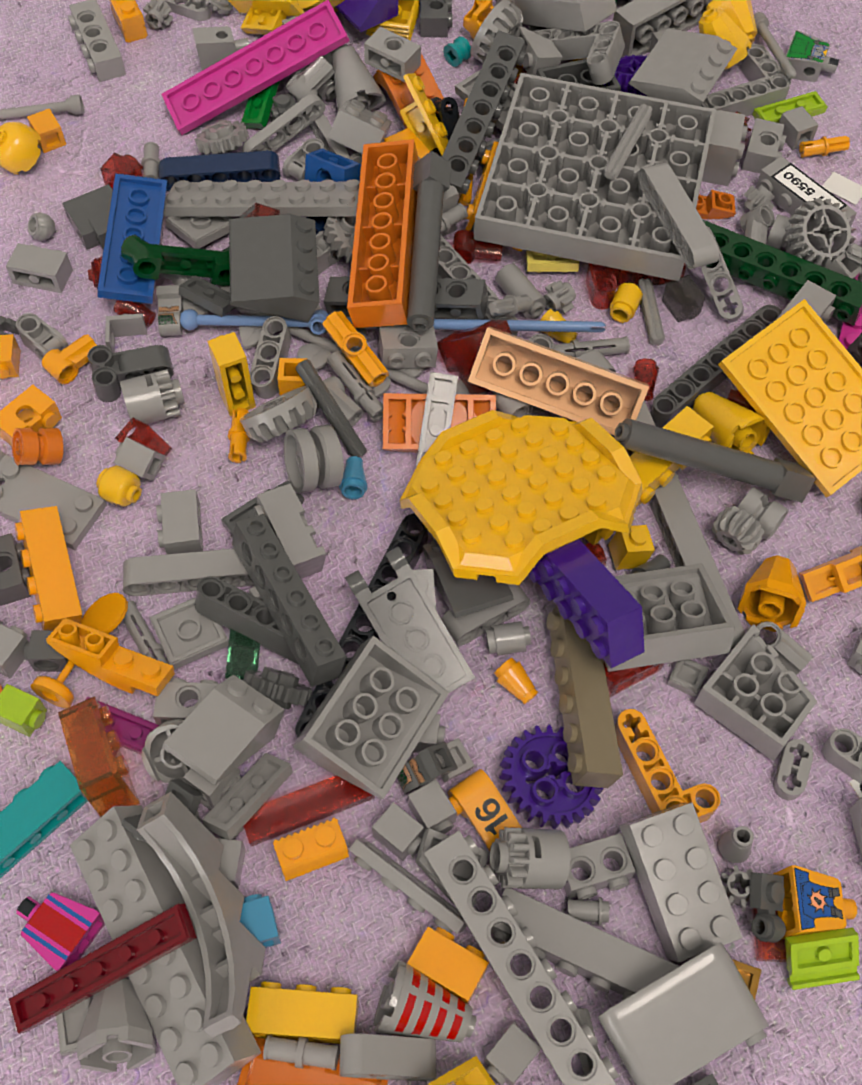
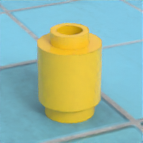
[610,283,643,323]

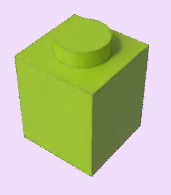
[0,684,47,737]

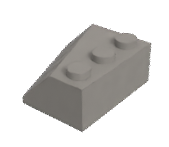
[694,624,818,761]

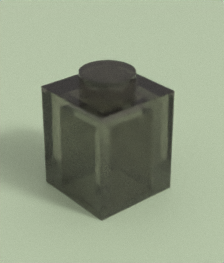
[662,275,705,322]

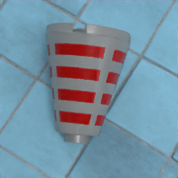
[373,960,476,1043]

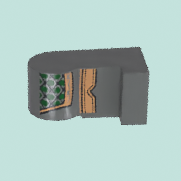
[397,742,458,795]

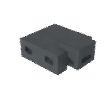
[62,184,113,250]

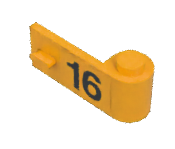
[447,769,522,852]

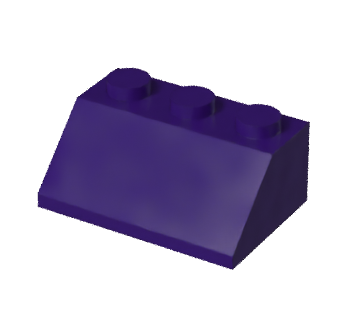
[335,0,398,33]

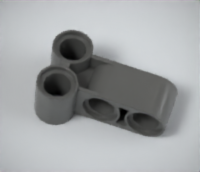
[87,345,174,402]

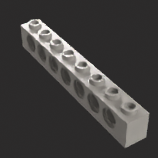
[424,831,619,1085]

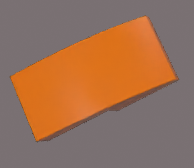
[696,190,736,219]

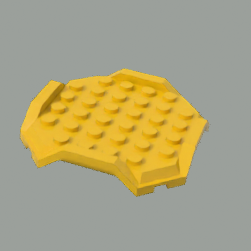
[399,410,643,585]

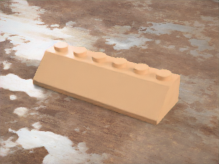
[468,326,649,435]

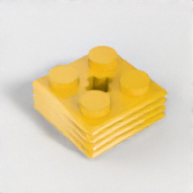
[366,0,419,40]

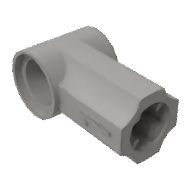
[285,56,335,102]
[740,205,775,244]
[317,376,364,427]
[756,621,813,675]

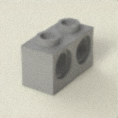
[564,833,636,900]

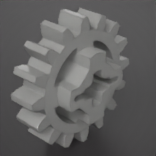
[195,120,249,155]

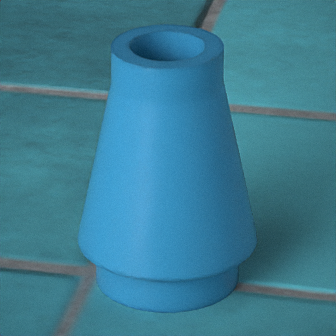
[339,456,368,499]

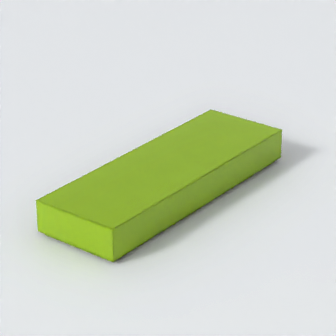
[752,91,828,123]

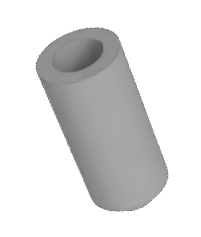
[495,264,546,318]

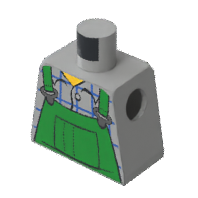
[786,30,840,82]

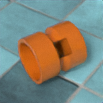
[12,428,63,465]

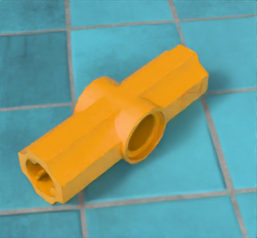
[322,311,389,387]

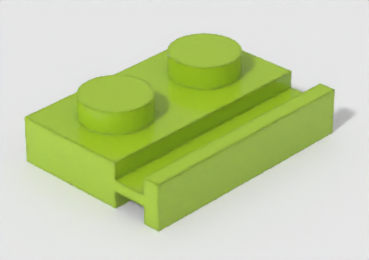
[785,927,860,990]

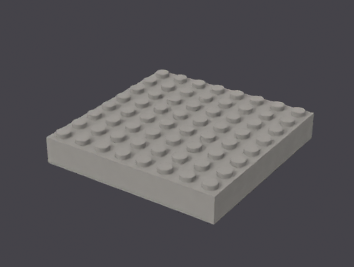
[474,73,716,281]

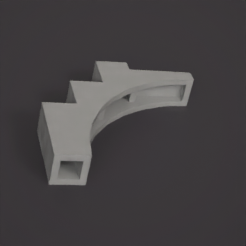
[137,792,266,1038]

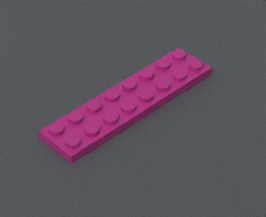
[161,0,350,135]

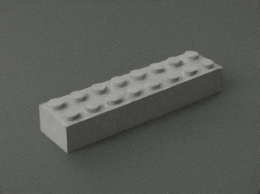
[70,805,261,1085]

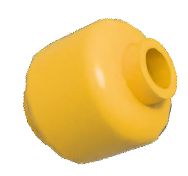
[96,465,142,508]

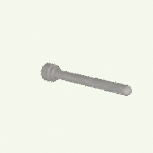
[754,12,796,79]
[0,94,84,120]

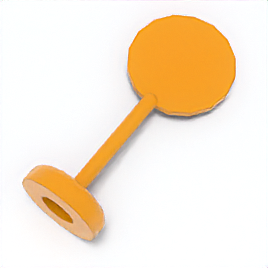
[31,593,128,708]

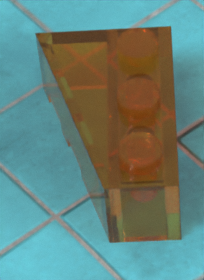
[58,696,140,817]

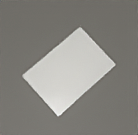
[822,172,862,205]

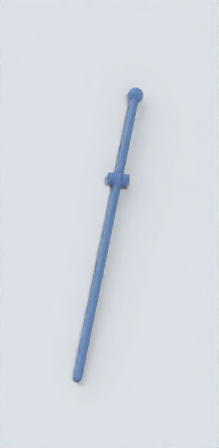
[180,309,606,335]

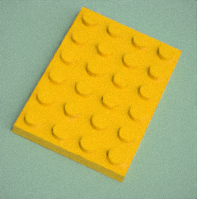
[718,299,862,498]

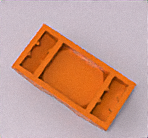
[383,393,496,453]

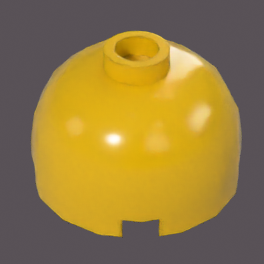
[0,122,41,175]

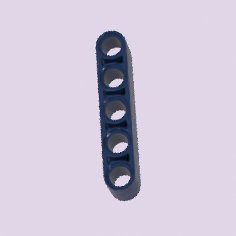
[159,151,280,192]

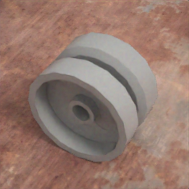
[283,424,344,493]

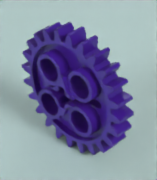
[499,724,604,830]

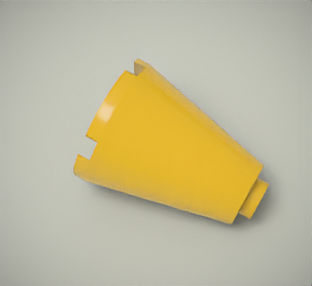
[693,392,770,455]

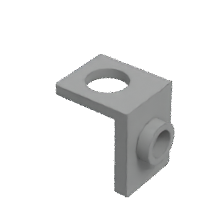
[105,314,147,353]

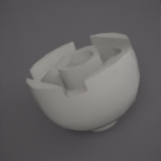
[141,719,190,783]

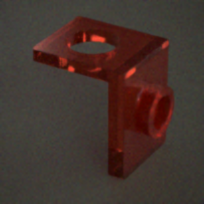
[115,417,172,456]

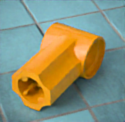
[42,334,97,384]

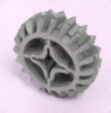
[785,198,856,267]

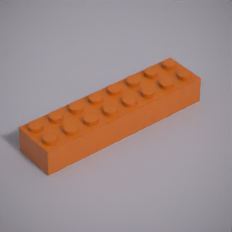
[347,139,419,328]

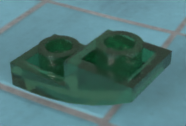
[225,628,260,680]

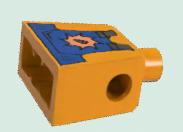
[773,865,857,939]

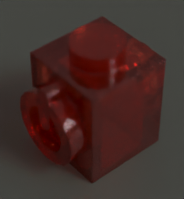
[100,152,143,190]

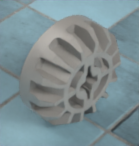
[470,0,524,63]
[240,385,317,443]

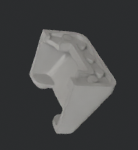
[597,943,769,1085]

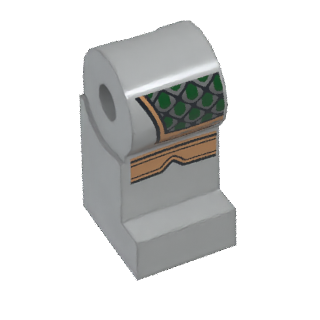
[156,285,183,337]

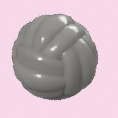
[28,212,56,241]

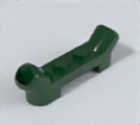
[121,234,230,286]

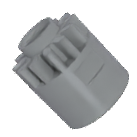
[120,369,185,428]
[489,827,570,890]

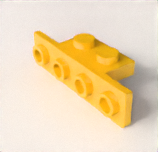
[228,0,305,35]
[399,73,449,155]

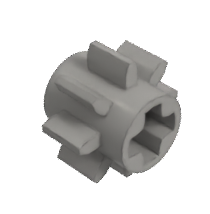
[143,0,173,30]
[744,184,775,211]
[543,280,576,314]
[721,865,753,911]

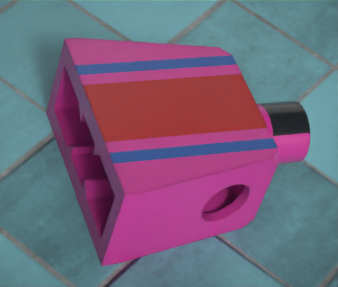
[16,892,105,971]

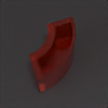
[437,319,512,375]

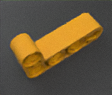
[615,709,721,823]

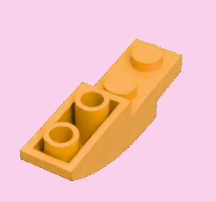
[799,546,862,602]
[46,618,175,696]

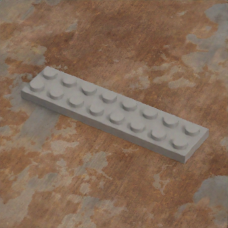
[164,179,360,216]

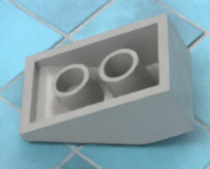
[162,674,285,785]

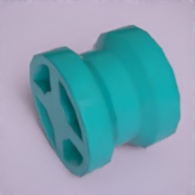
[443,36,471,67]

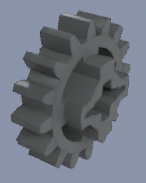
[243,667,312,709]

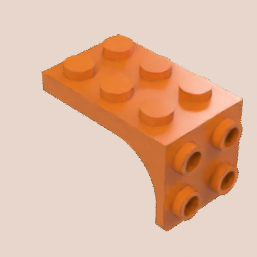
[373,53,448,128]

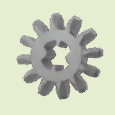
[711,506,765,555]

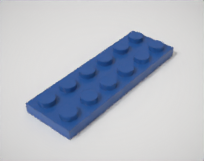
[97,173,167,304]

